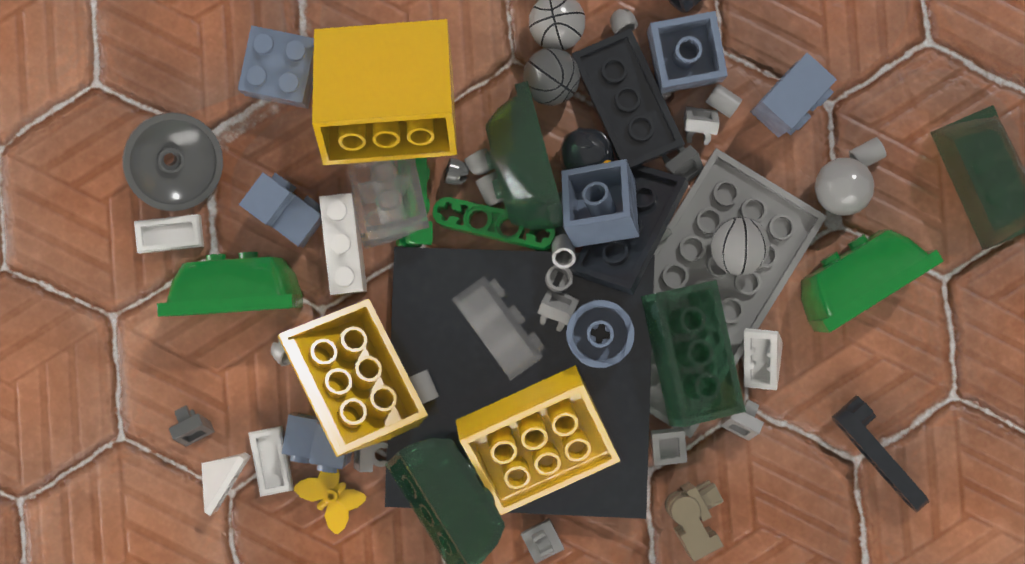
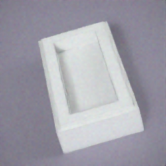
[134,214,204,254]
[248,426,294,497]

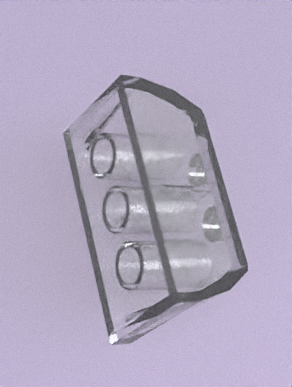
[347,159,429,249]

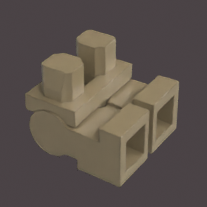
[665,480,724,562]

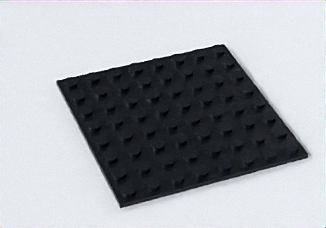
[385,247,655,519]

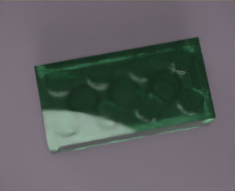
[641,280,746,427]

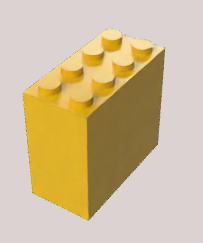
[312,19,457,165]

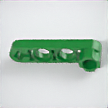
[432,197,557,252]

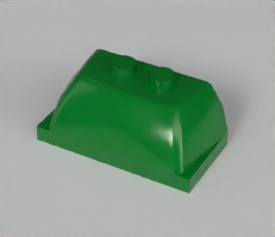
[801,229,944,333]
[157,252,303,317]

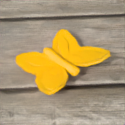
[294,469,366,534]

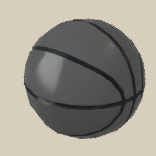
[523,48,580,106]

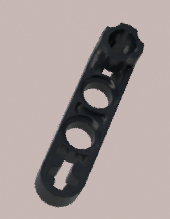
[832,395,930,512]

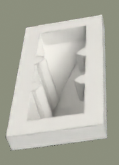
[744,328,783,390]
[201,452,251,516]

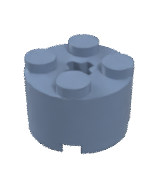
[566,300,634,368]

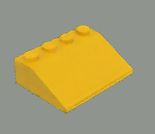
[278,299,428,457]
[456,365,620,515]

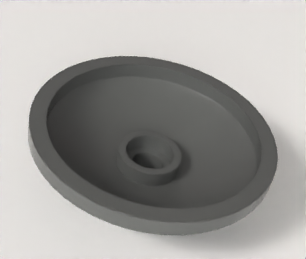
[122,112,223,211]

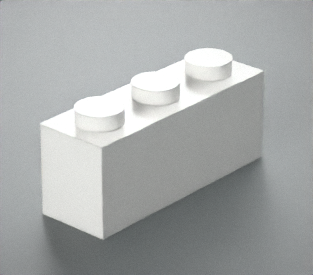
[319,193,367,295]

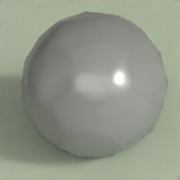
[814,158,875,216]

